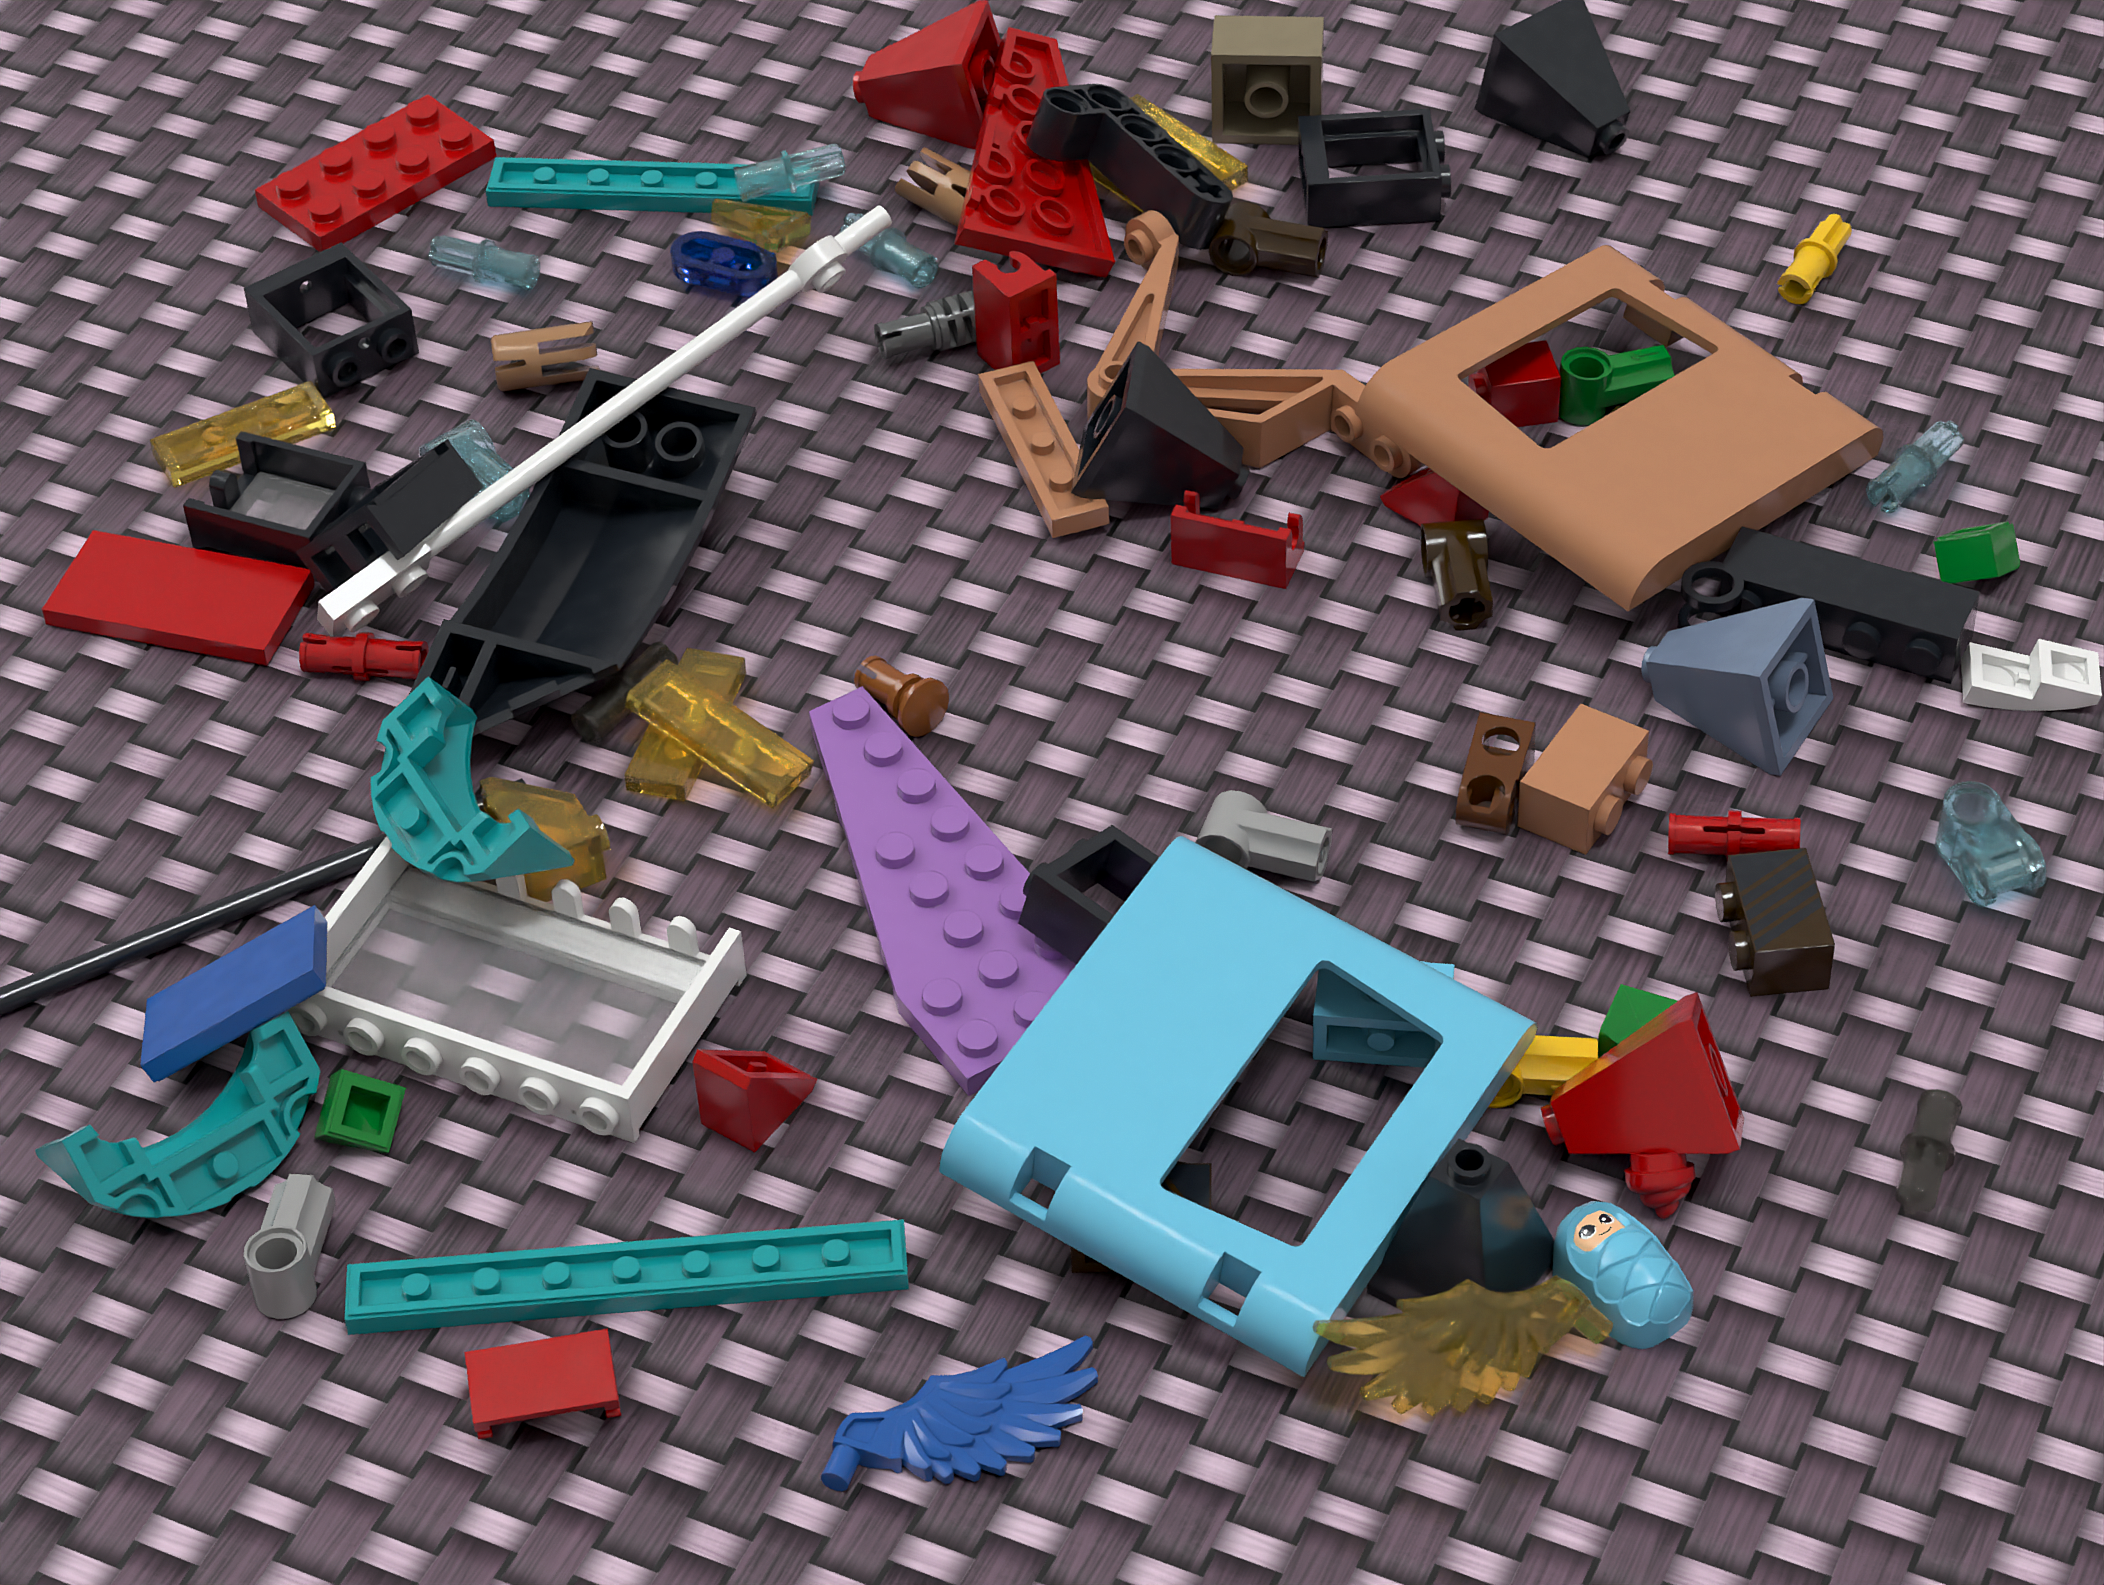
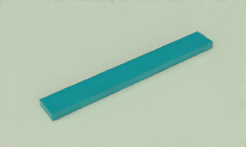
[345,1219,909,1335]

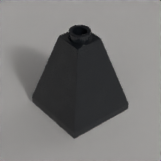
[1474,0,1630,158]
[1071,341,1250,509]
[1367,1139,1555,1354]

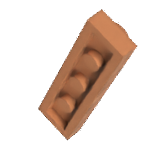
[978,361,1109,538]

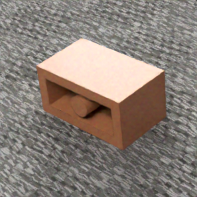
[1517,704,1653,855]

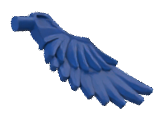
[821,1335,1098,1491]

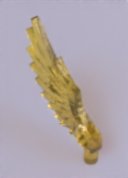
[1313,1275,1613,1416]

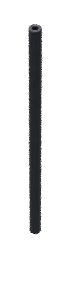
[0,778,531,1015]

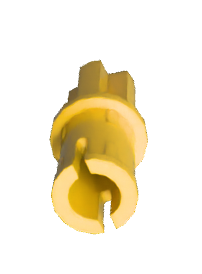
[1777,214,1852,304]

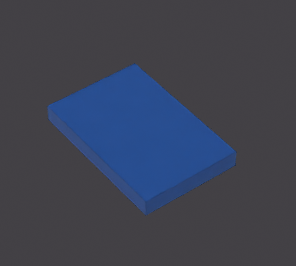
[140,905,328,1082]

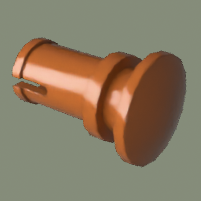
[854,655,949,737]

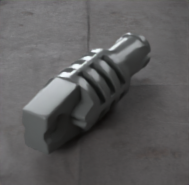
[874,290,977,360]

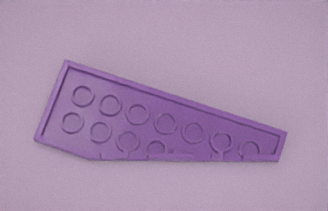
[809,687,1077,1096]

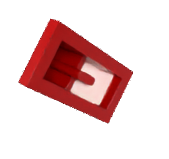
[1380,467,1489,526]
[692,1049,817,1153]

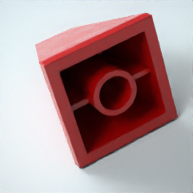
[853,0,1001,150]
[1541,992,1744,1154]

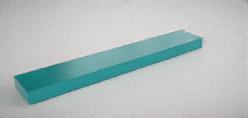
[486,157,820,216]

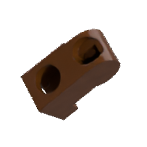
[1455,712,1536,835]

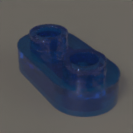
[670,231,778,298]

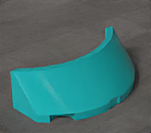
[371,676,575,882]
[35,1011,320,1218]

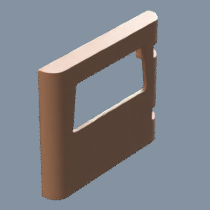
[1355,245,1883,611]

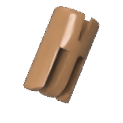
[895,147,971,227]
[491,321,600,392]

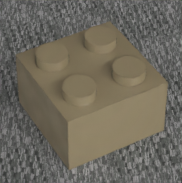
[1211,15,1324,145]

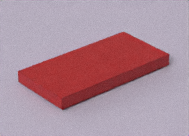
[42,530,315,666]

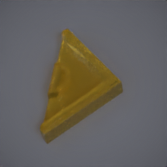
[711,199,812,253]

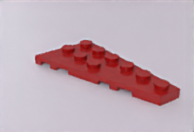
[954,27,1115,278]

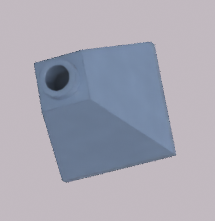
[1641,598,1834,776]

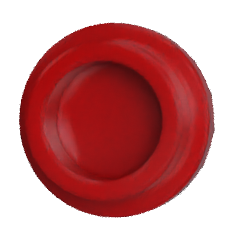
[1624,1152,1695,1219]

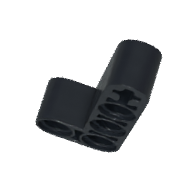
[1026,84,1233,250]

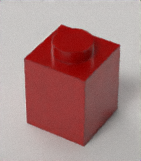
[1468,340,1561,427]

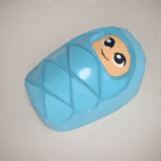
[1553,1201,1693,1349]

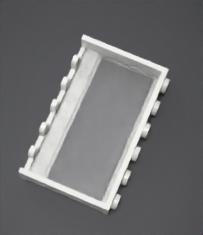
[285,836,747,1143]

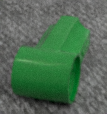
[1558,345,1675,426]

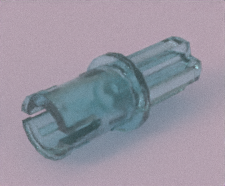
[733,143,845,202]
[839,213,938,289]
[428,235,540,291]
[1866,421,1964,513]

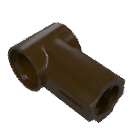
[1208,202,1328,278]
[1420,519,1493,631]

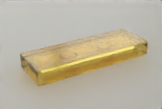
[150,381,336,488]
[624,647,747,801]
[625,659,814,809]

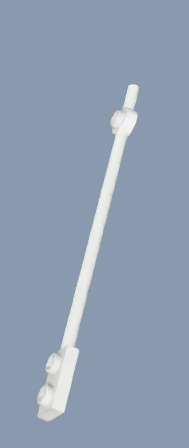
[317,206,892,636]

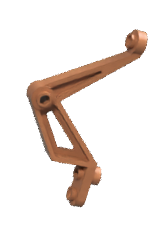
[1087,210,1425,478]

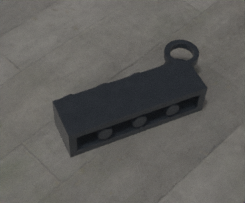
[1677,527,1980,684]

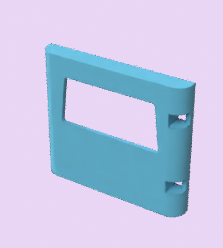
[939,836,1537,1377]

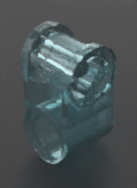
[1935,781,2047,908]

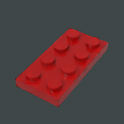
[255,94,497,252]

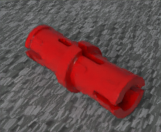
[299,632,429,681]
[1668,810,1801,860]

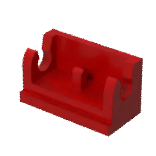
[972,251,1060,374]
[1170,490,1305,589]
[465,1329,621,1440]

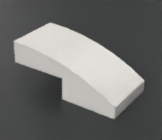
[1961,639,2102,711]

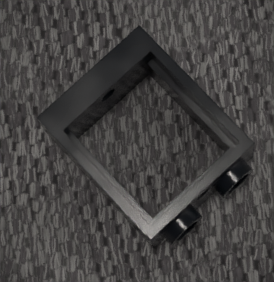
[1298,109,1451,228]
[244,243,419,400]
[1018,825,1159,964]

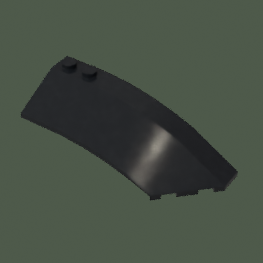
[409,368,757,736]

